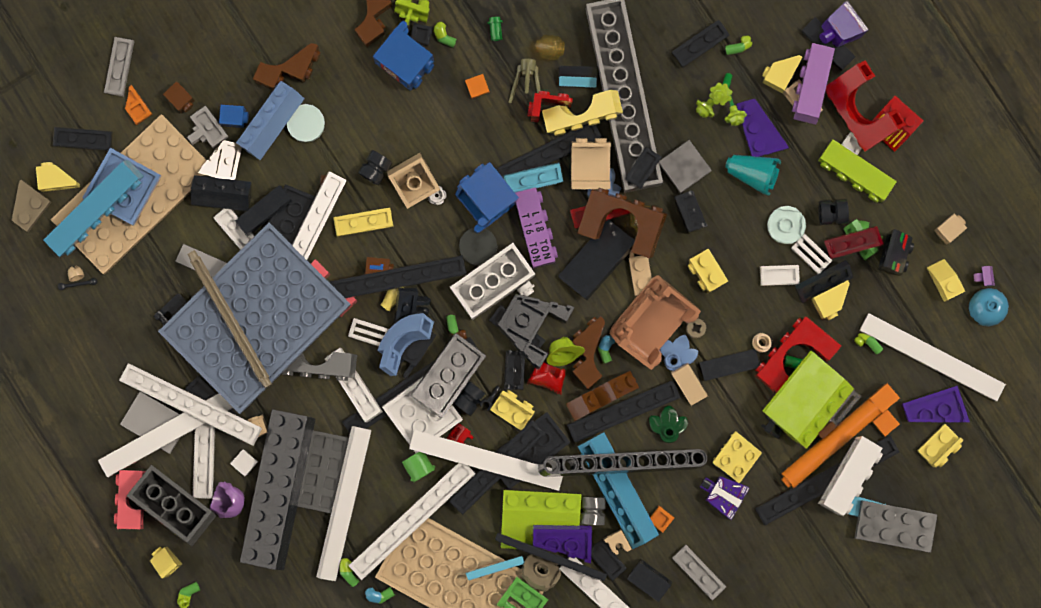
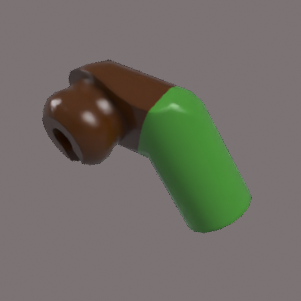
[446,315,467,340]

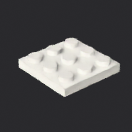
[382,377,463,453]

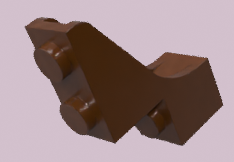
[355,0,392,48]
[253,43,321,90]
[572,316,605,390]
[566,371,639,421]

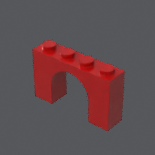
[825,61,907,151]
[755,317,841,393]

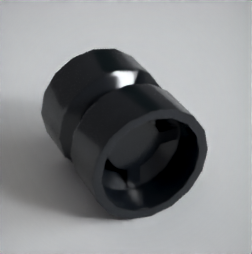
[358,150,392,186]
[818,199,849,225]
[454,381,487,417]

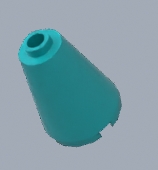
[725,155,781,196]

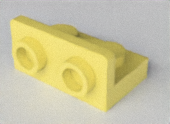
[688,249,728,293]
[490,390,535,430]
[917,424,963,467]

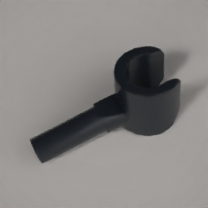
[480,386,501,411]

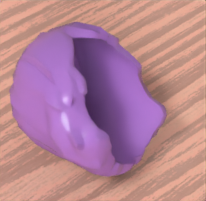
[210,481,244,518]

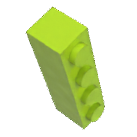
[818,140,897,203]

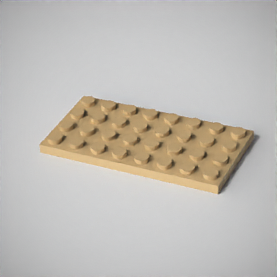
[51,114,208,275]
[375,518,543,608]

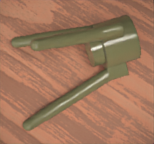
[508,59,541,103]

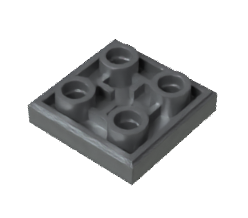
[659,140,712,193]

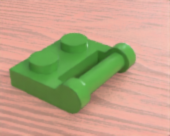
[496,577,548,608]

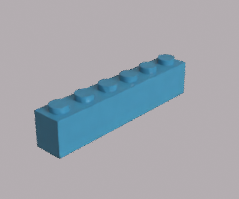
[44,160,144,257]
[578,433,659,549]

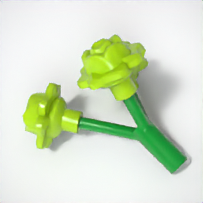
[696,73,747,126]

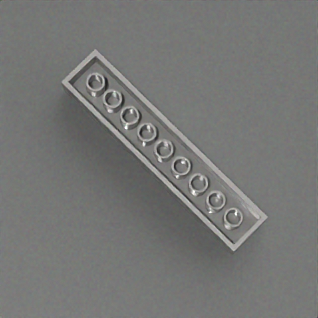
[585,0,663,193]

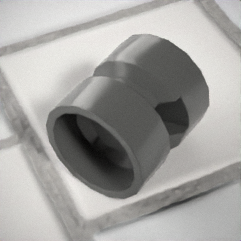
[580,497,606,525]

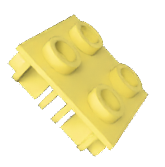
[713,431,762,483]

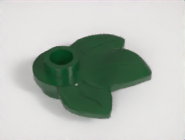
[649,405,688,443]

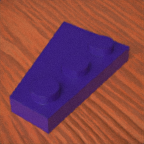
[736,99,789,157]
[902,386,970,422]
[533,525,592,564]

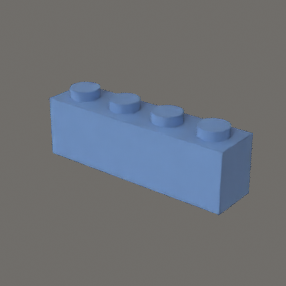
[236,81,305,160]

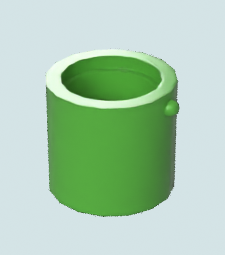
[402,452,435,482]

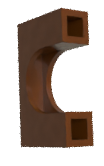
[578,187,667,258]

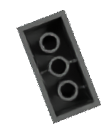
[127,465,216,547]

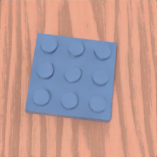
[82,148,161,226]

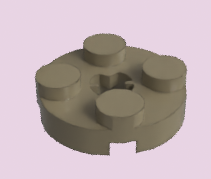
[521,554,561,592]

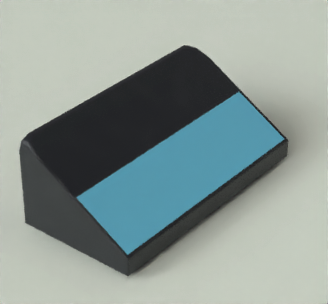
[559,66,598,88]

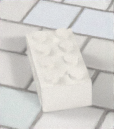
[450,243,535,320]
[818,436,883,516]

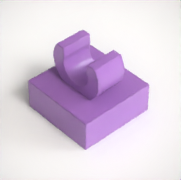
[974,266,995,287]

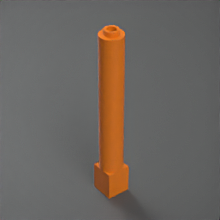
[781,383,900,488]

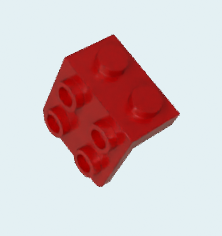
[528,91,573,123]

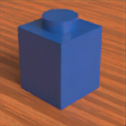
[219,105,249,128]

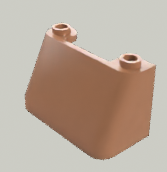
[610,276,701,370]

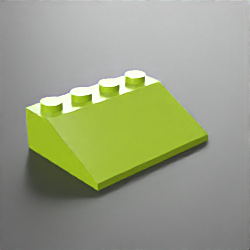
[763,351,854,449]
[501,490,581,551]

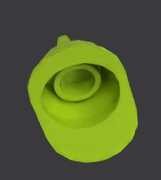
[546,337,585,366]

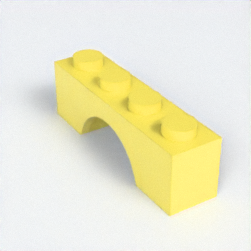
[542,90,623,136]

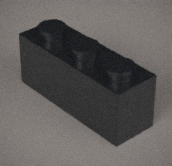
[191,175,252,211]

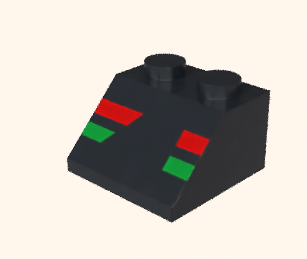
[877,229,914,276]

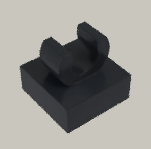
[761,416,783,439]

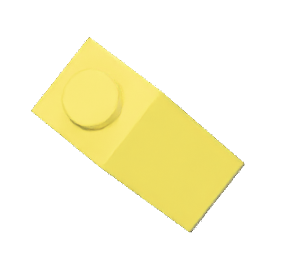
[762,55,802,93]
[36,162,80,192]
[927,259,965,301]
[811,280,850,320]
[150,547,182,579]

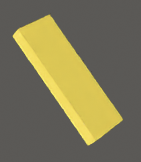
[334,208,394,237]

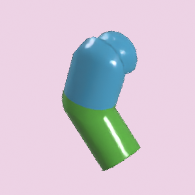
[598,335,615,364]
[365,587,395,604]

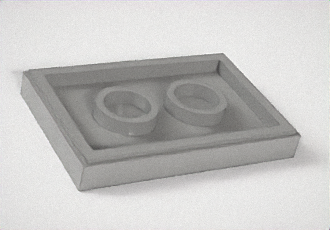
[120,391,180,454]

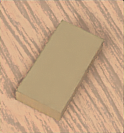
[671,363,708,406]

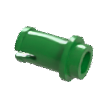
[487,17,503,41]
[784,355,805,369]

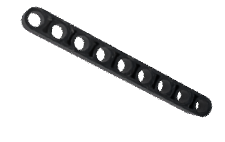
[538,449,707,477]

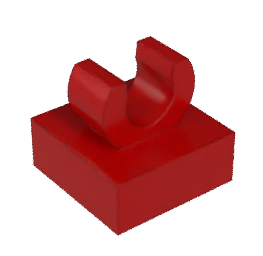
[447,423,473,444]

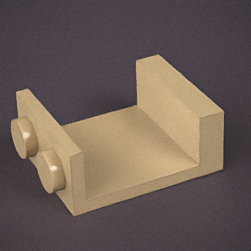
[571,138,611,189]

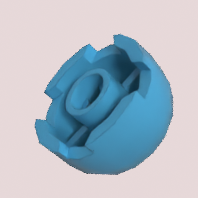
[969,288,1009,327]

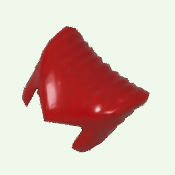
[527,362,565,395]

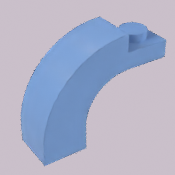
[378,313,434,376]

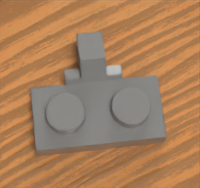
[187,106,228,148]

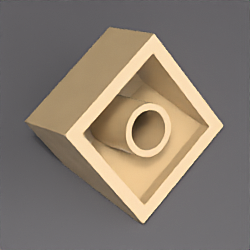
[387,153,440,209]

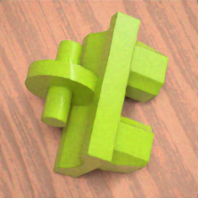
[394,0,430,26]

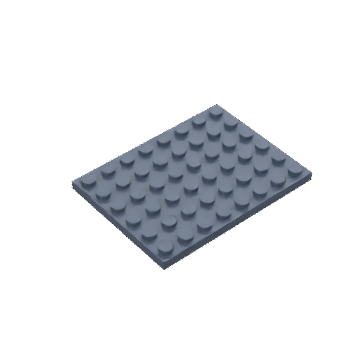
[158,223,351,414]

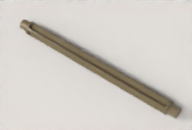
[187,250,272,388]

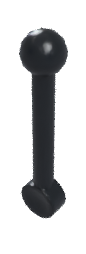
[58,278,98,290]

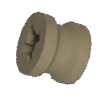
[686,319,706,339]

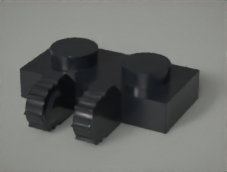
[394,288,431,324]

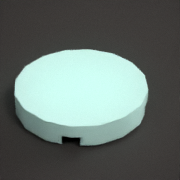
[287,104,325,142]
[767,206,806,244]

